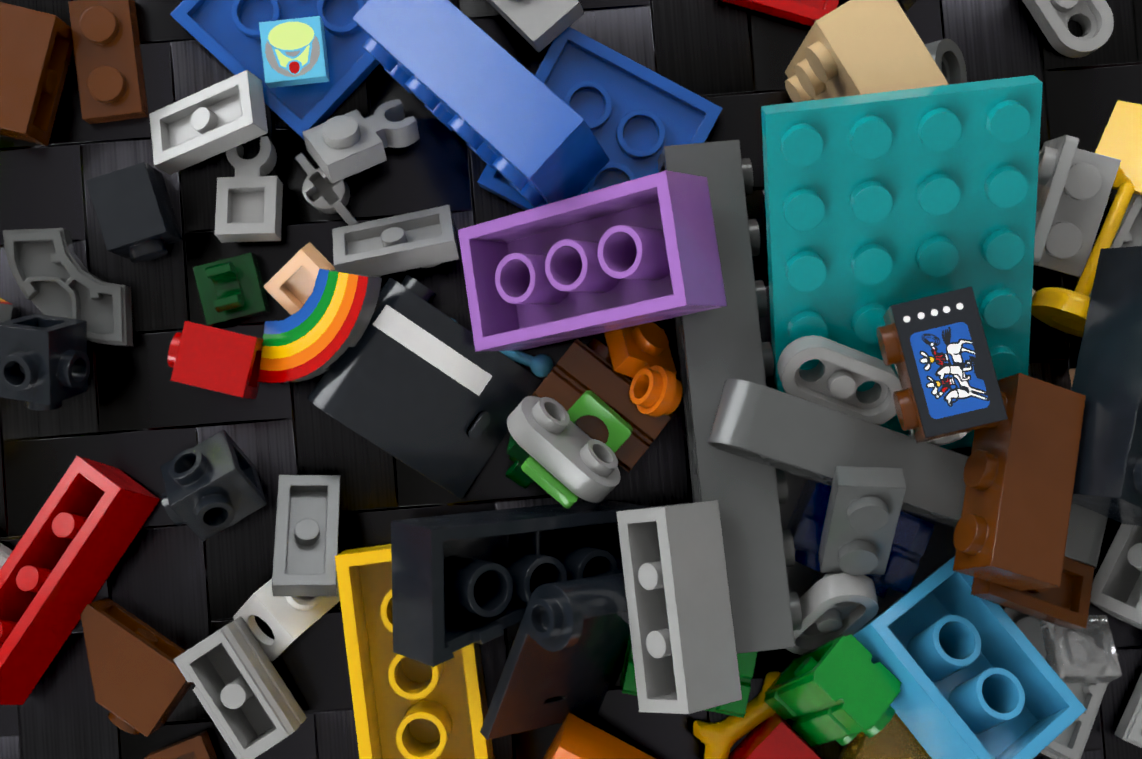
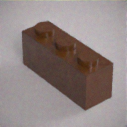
[953,373,1086,591]

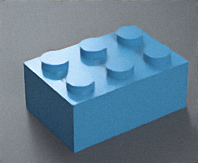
[853,556,1087,759]

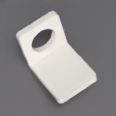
[233,579,340,661]

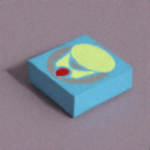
[259,16,330,88]

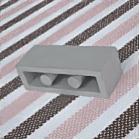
[616,500,742,714]

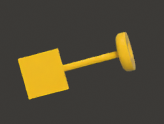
[1031,100,1142,338]

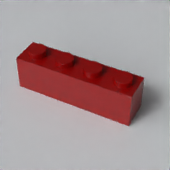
[0,456,160,705]

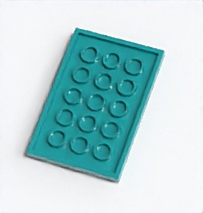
[761,75,1043,449]

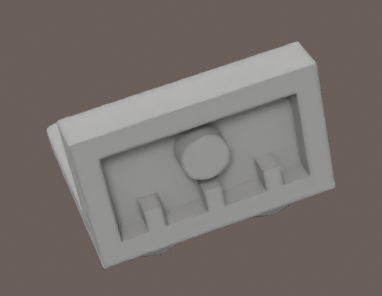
[1034,135,1121,277]

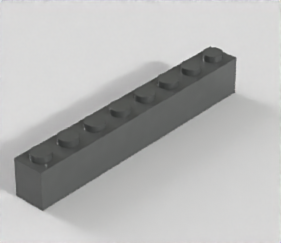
[658,140,802,654]

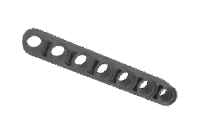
[708,379,1108,569]

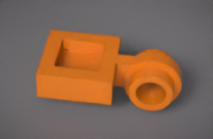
[604,322,683,417]

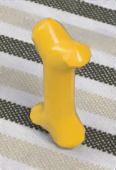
[693,671,782,759]

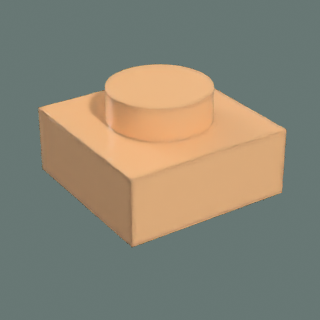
[263,242,335,315]

